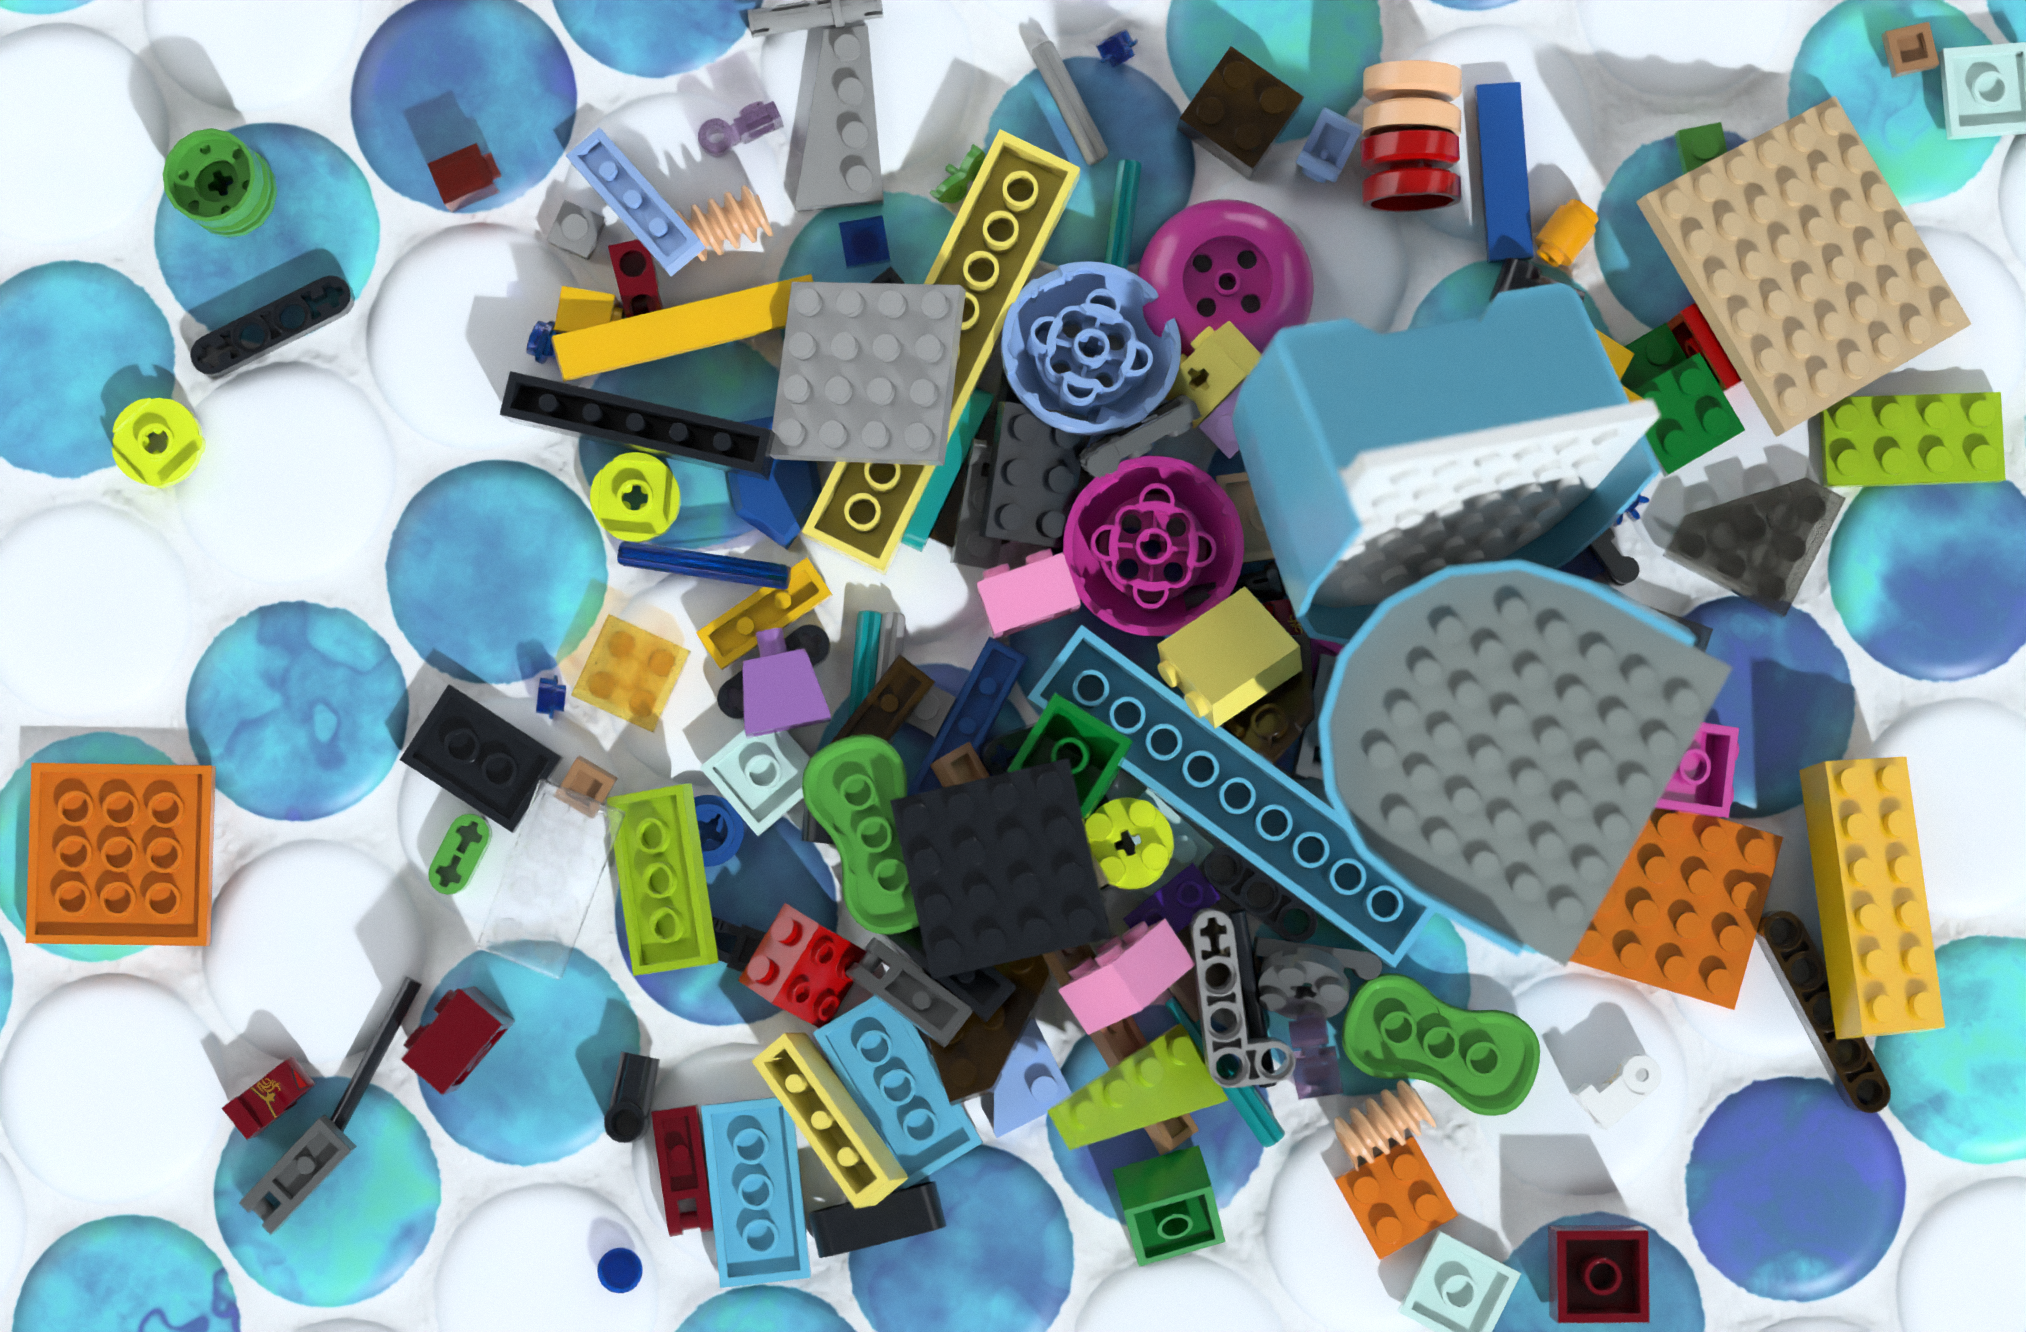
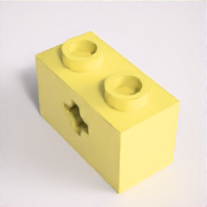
[1165,321,1262,429]

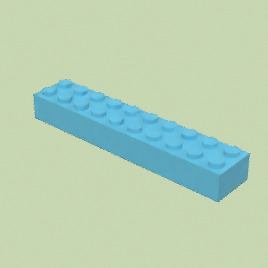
[1027,625,1435,968]

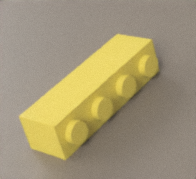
[752,1033,909,1208]

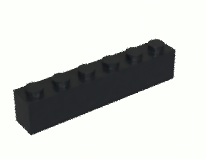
[499,371,775,481]

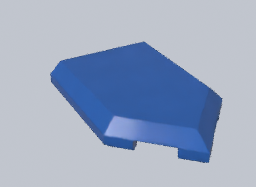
[728,416,822,550]

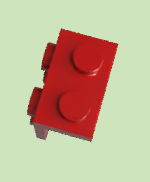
[738,903,867,1028]

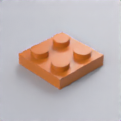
[1334,1135,1458,1260]

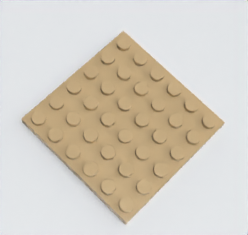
[1636,96,1972,437]

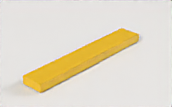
[551,274,813,382]

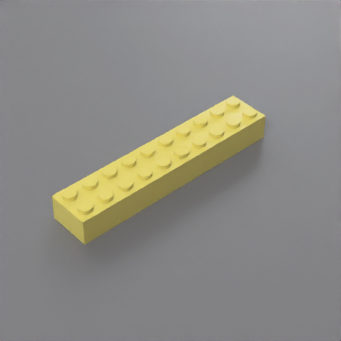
[802,129,1080,576]

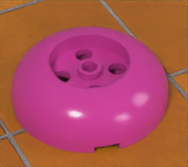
[1137,199,1314,357]
[1063,456,1244,636]

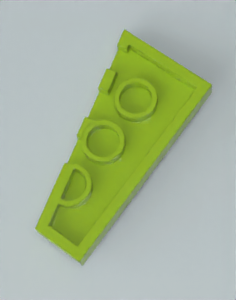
[1046,1023,1228,1151]

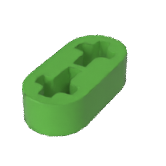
[428,814,492,895]

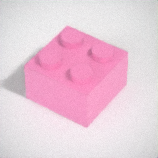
[977,549,1081,640]
[1058,919,1195,1035]

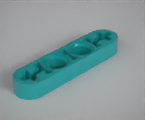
[901,387,995,552]

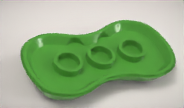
[802,735,919,934]
[1342,973,1540,1116]

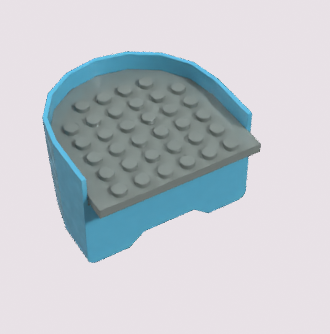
[1318,560,1733,967]

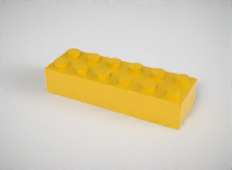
[1799,756,1945,1040]

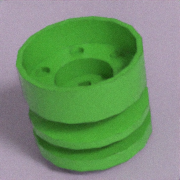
[162,128,278,238]

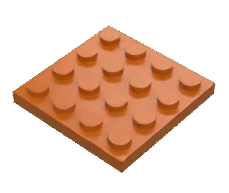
[25,763,216,946]
[1569,808,1783,1010]

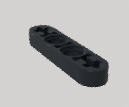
[190,275,355,378]

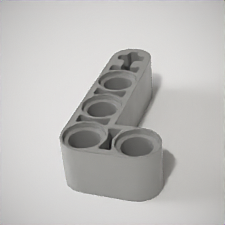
[1189,907,1296,1088]

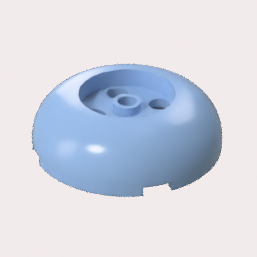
[1001,261,1181,436]

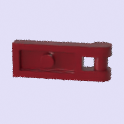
[651,1104,714,1237]

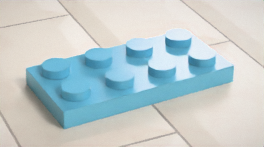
[813,996,983,1189]
[701,1097,811,1288]

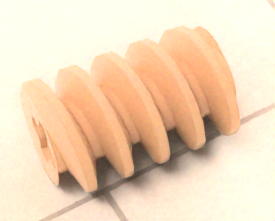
[675,185,773,265]
[1334,1080,1436,1171]

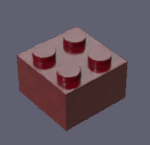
[401,986,515,1095]
[1548,1225,1650,1323]

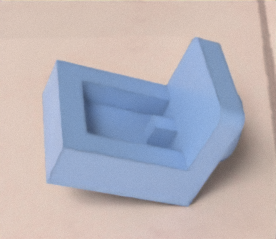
[1296,107,1362,183]

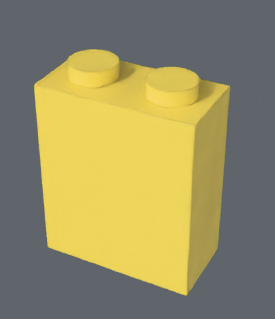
[1157,587,1302,728]

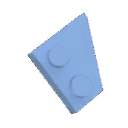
[994,1018,1072,1138]

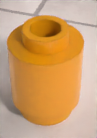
[1534,199,1599,267]

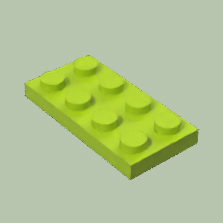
[1819,392,2006,488]
[607,783,719,976]

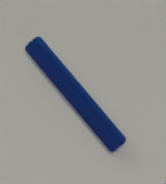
[617,541,791,590]

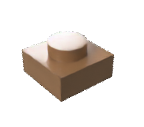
[1881,22,1939,78]
[554,755,618,819]

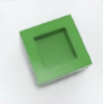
[1674,122,1728,175]

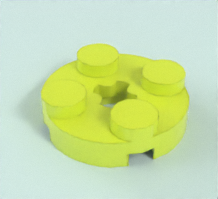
[112,398,206,488]
[590,452,681,543]
[1086,797,1174,890]

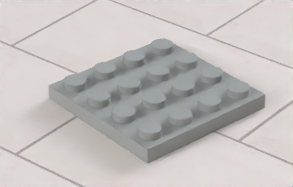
[770,282,966,466]

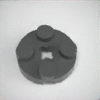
[1258,947,1350,1027]

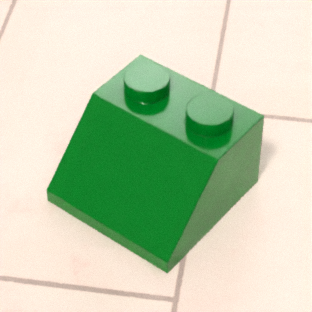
[1007,693,1133,819]
[1112,1145,1226,1267]

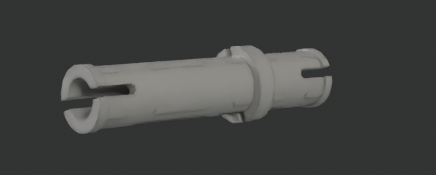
[748,0,884,38]

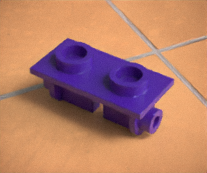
[1123,862,1221,934]

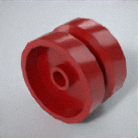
[1360,130,1461,212]

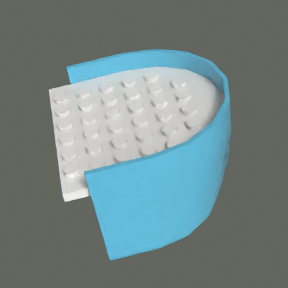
[1232,283,1661,644]

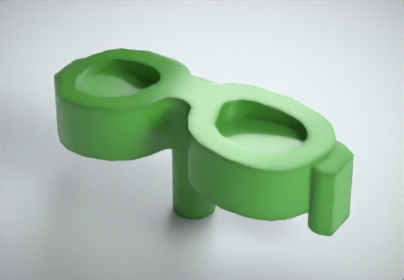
[929,144,985,203]

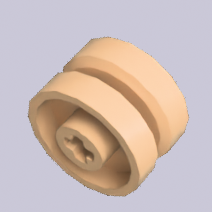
[1362,60,1462,138]

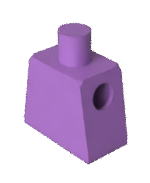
[743,628,831,739]

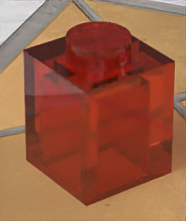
[427,143,502,213]

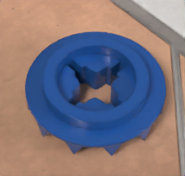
[694,795,745,867]

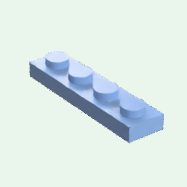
[565,127,705,276]

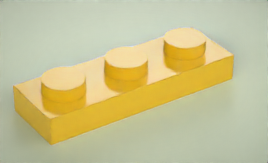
[696,557,833,670]

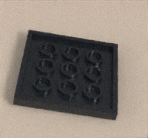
[890,758,1112,979]

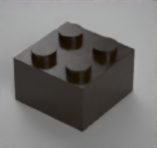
[1177,46,1304,180]

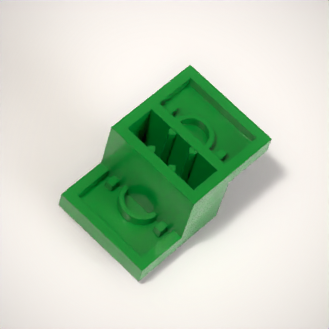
[1620,322,1745,477]

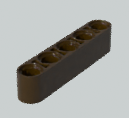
[1755,910,1891,1113]

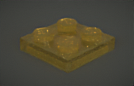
[571,614,691,733]

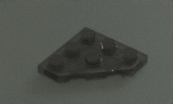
[1662,477,1846,618]

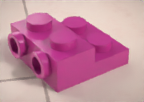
[1655,722,1739,818]

